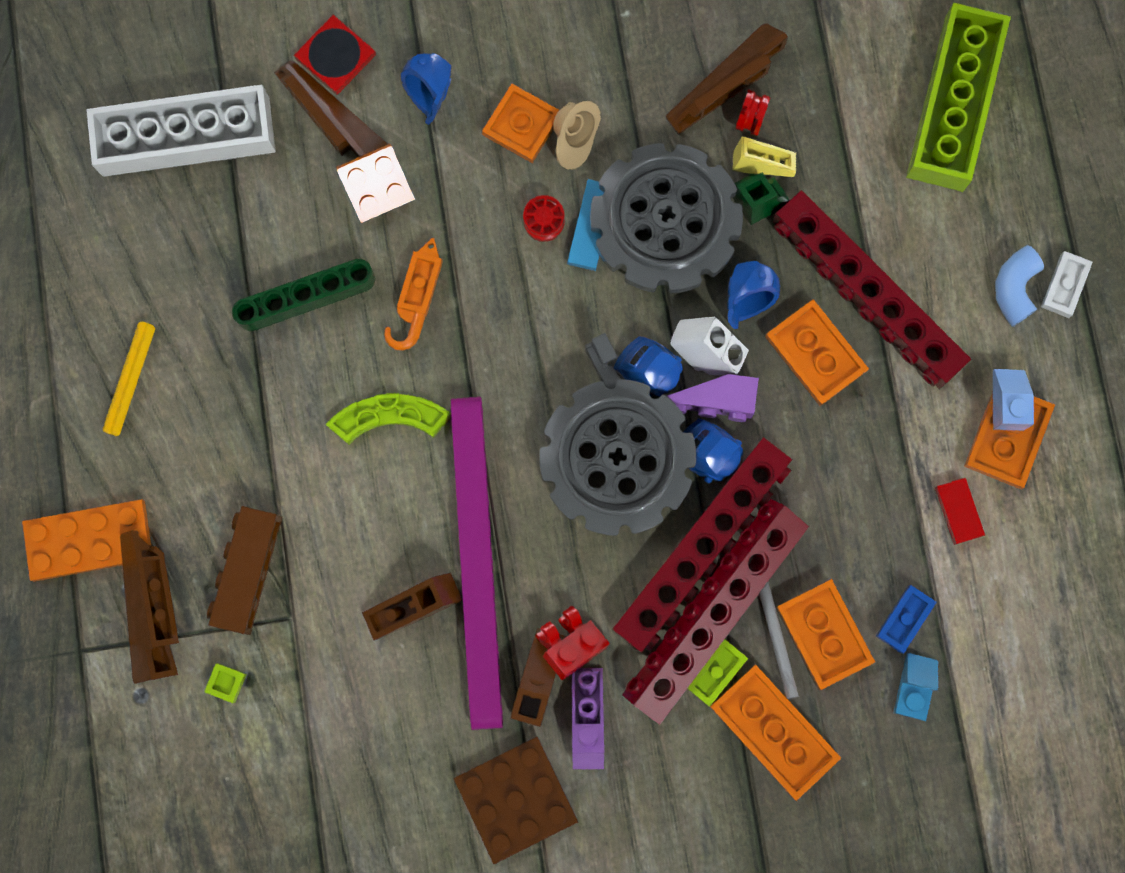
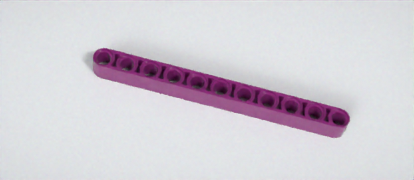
[451,397,503,730]

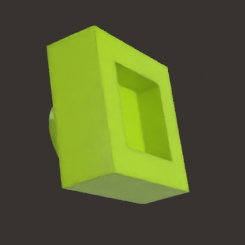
[204,663,247,703]

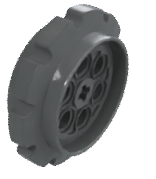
[590,143,743,294]
[539,379,696,536]

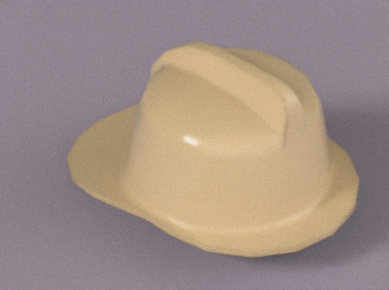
[553,101,601,170]

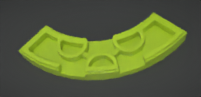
[325,393,451,445]

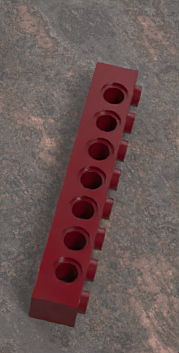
[773,190,972,389]
[612,437,793,653]
[622,499,809,725]

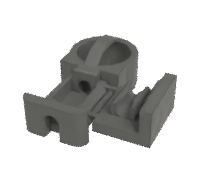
[585,333,624,389]

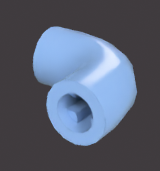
[995,245,1044,327]

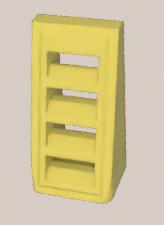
[733,136,796,177]

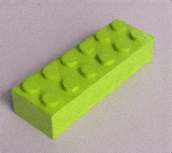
[906,2,1011,192]

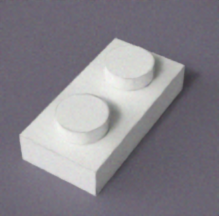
[1041,251,1092,318]

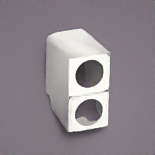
[671,317,749,375]

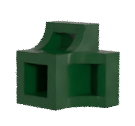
[733,172,790,225]

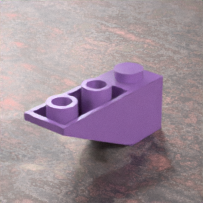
[667,374,759,422]
[572,668,604,769]

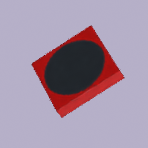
[294,15,376,95]

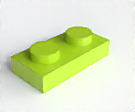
[687,639,748,707]

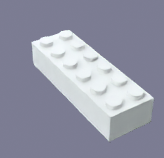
[87,85,276,177]

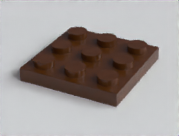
[453,736,578,864]

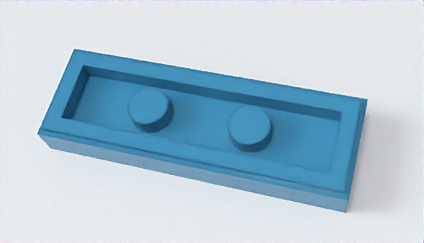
[567,179,604,271]

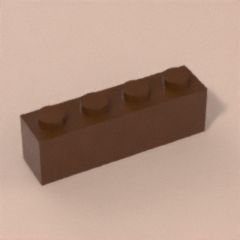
[207,506,282,635]

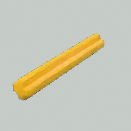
[103,322,155,436]

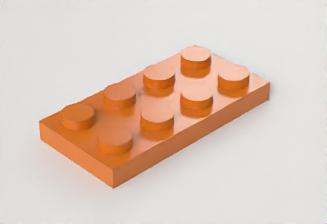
[22,499,151,581]
[710,665,841,801]

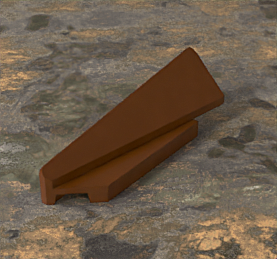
[666,24,788,135]
[274,61,388,158]
[120,530,179,684]

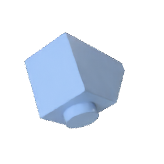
[993,369,1034,431]

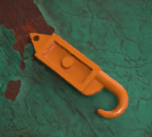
[384,238,443,351]

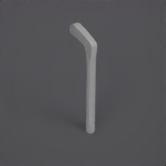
[748,562,799,700]

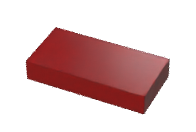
[934,477,985,545]

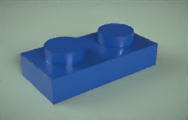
[876,585,937,654]

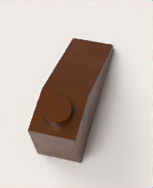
[362,572,463,641]

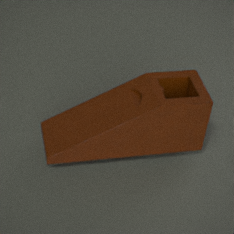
[510,628,567,727]

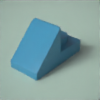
[893,653,938,721]

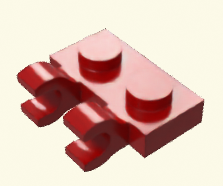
[536,606,610,680]

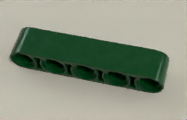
[232,259,376,332]

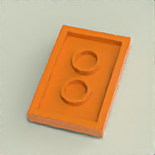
[765,299,869,406]
[964,392,1055,489]
[776,579,875,690]

